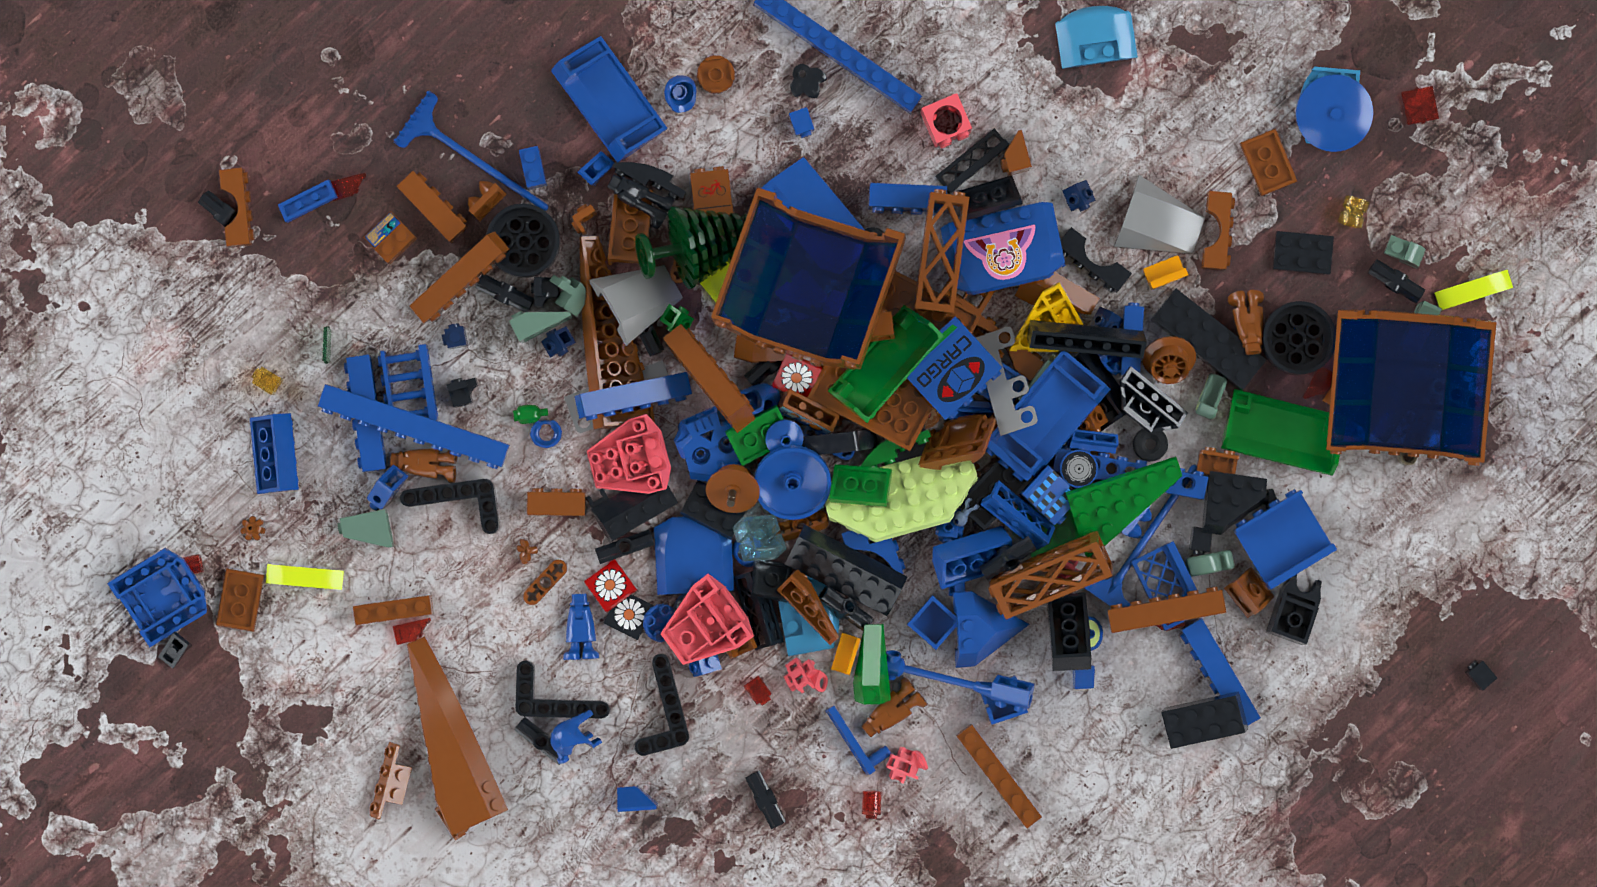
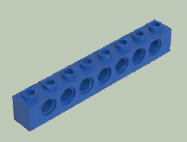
[1052,446,1208,500]

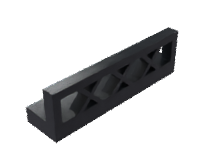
[935,128,1010,194]
[734,571,784,650]

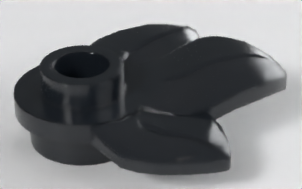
[790,64,827,98]

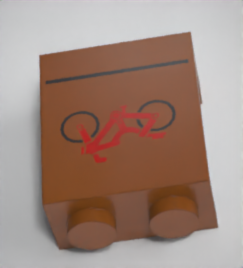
[690,166,733,217]

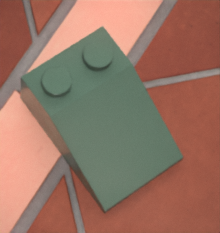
[509,311,573,344]

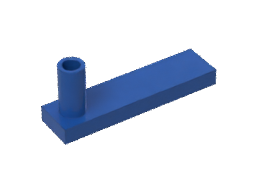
[825,706,891,775]

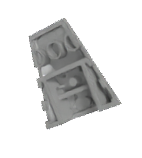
[1114,175,1205,254]
[589,265,683,346]

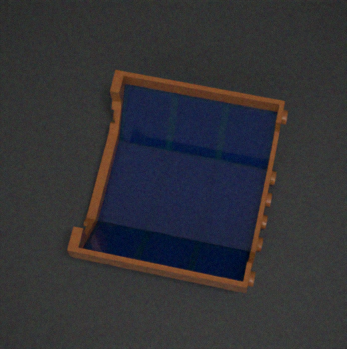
[711,187,906,370]
[1326,309,1497,466]

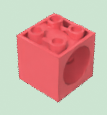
[920,93,972,149]

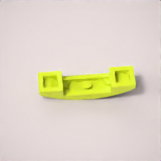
[1434,270,1513,310]
[266,564,344,590]

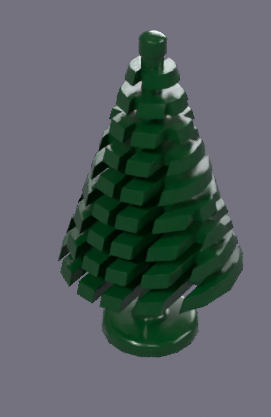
[635,206,787,289]

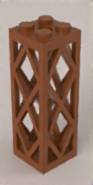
[914,189,969,313]
[988,531,1113,619]

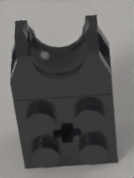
[1266,574,1322,645]

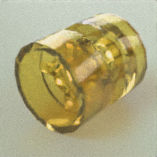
[1338,196,1369,229]

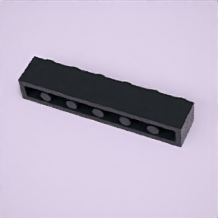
[1027,320,1147,359]

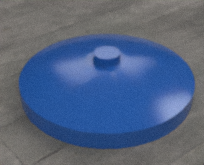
[1295,75,1373,152]
[754,445,831,520]

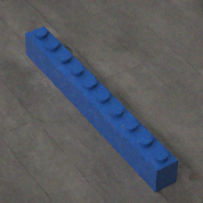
[754,0,922,115]
[318,384,510,469]

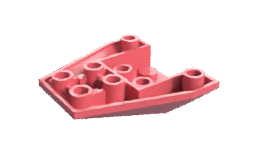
[586,414,671,494]

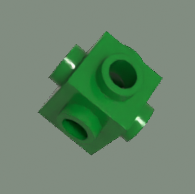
[660,304,694,332]

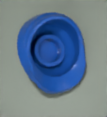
[664,75,697,113]

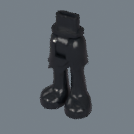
[607,174,674,229]

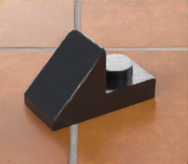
[158,632,192,668]

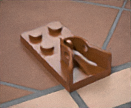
[607,190,653,266]

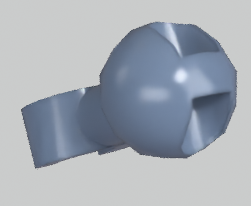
[953,498,979,527]

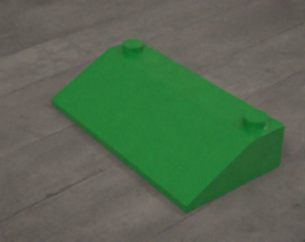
[828,305,944,423]
[1221,389,1346,476]

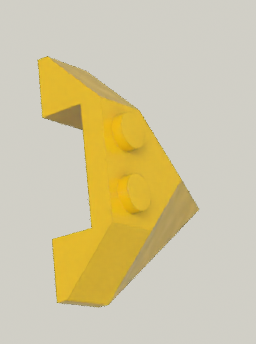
[1009,282,1084,353]

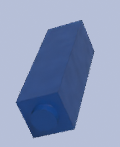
[1119,302,1144,376]

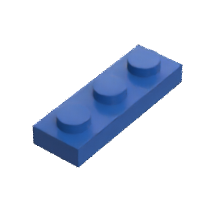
[278,180,338,223]
[986,440,1032,482]

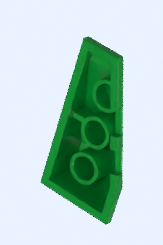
[853,624,891,705]

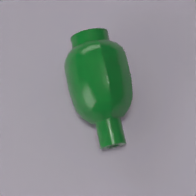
[513,405,548,424]

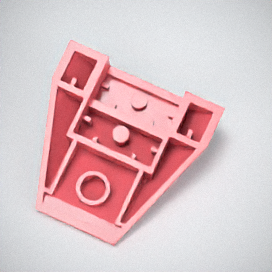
[661,574,754,665]

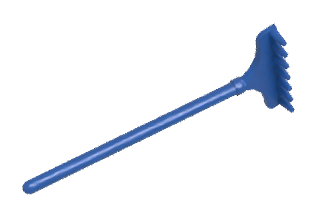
[394,91,548,211]
[1079,464,1197,607]

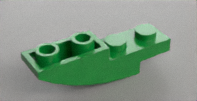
[861,429,932,468]

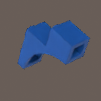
[841,530,906,574]

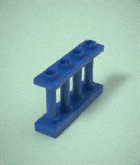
[378,344,439,421]

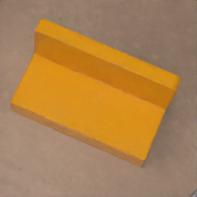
[1143,255,1188,290]
[831,633,861,675]

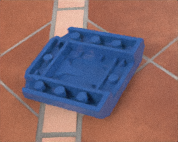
[654,516,734,595]
[107,548,207,648]

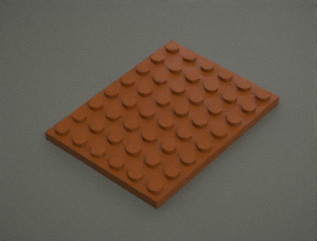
[808,262,982,452]

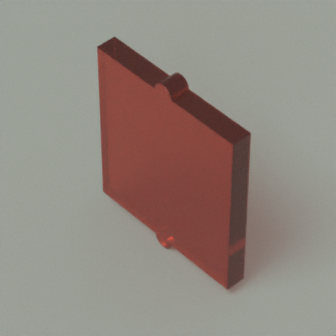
[1401,86,1439,125]

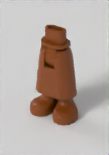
[1228,290,1264,355]
[390,448,458,483]
[862,676,928,737]

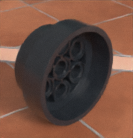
[487,203,561,278]
[1262,301,1336,375]

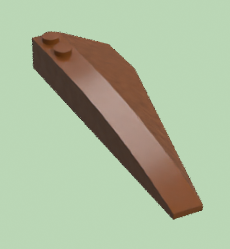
[580,236,655,430]
[407,636,508,836]

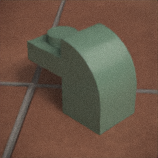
[1384,235,1426,269]
[550,274,586,317]

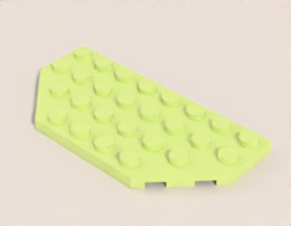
[825,456,978,542]

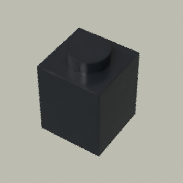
[1189,527,1212,555]
[1465,660,1498,691]

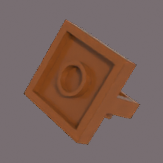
[1224,567,1275,618]

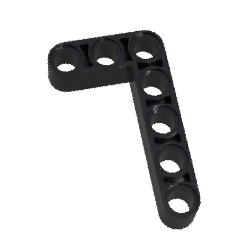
[802,429,878,455]
[400,479,500,534]
[635,653,690,756]
[515,660,611,719]

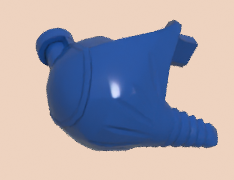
[740,383,784,416]
[550,710,602,764]

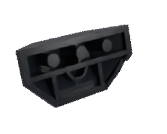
[1120,366,1188,433]

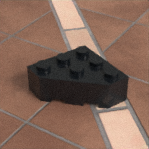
[1202,471,1267,535]

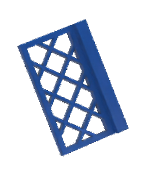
[1131,541,1197,631]

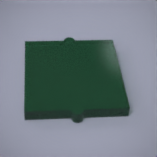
[322,326,332,364]

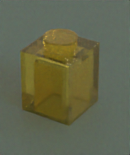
[252,367,284,396]

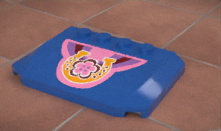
[940,202,1066,295]

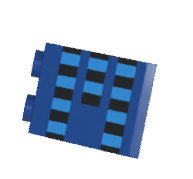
[1019,465,1073,525]

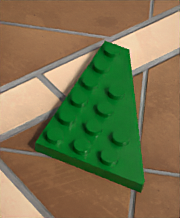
[1065,456,1182,557]

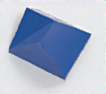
[617,785,658,812]

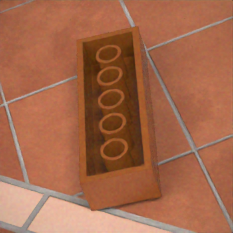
[663,324,755,433]

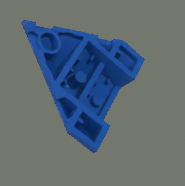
[953,591,1030,668]

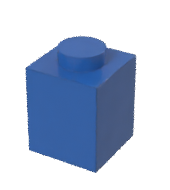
[789,107,814,139]

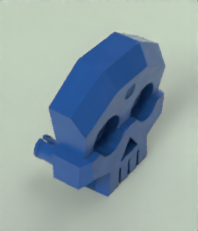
[674,406,742,482]

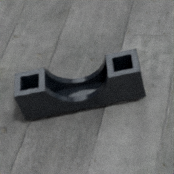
[1061,227,1132,293]

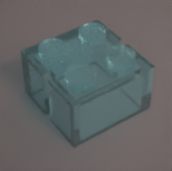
[732,515,786,562]

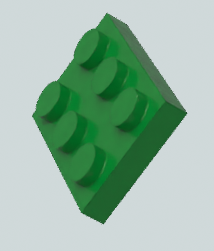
[725,405,789,466]
[829,464,892,507]

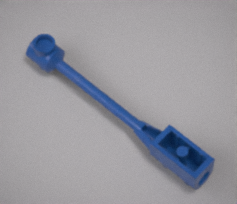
[886,650,1035,712]

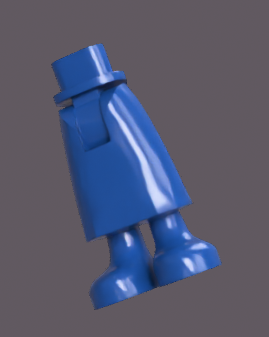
[563,594,599,660]

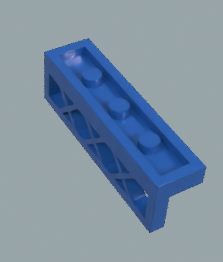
[980,481,1055,550]

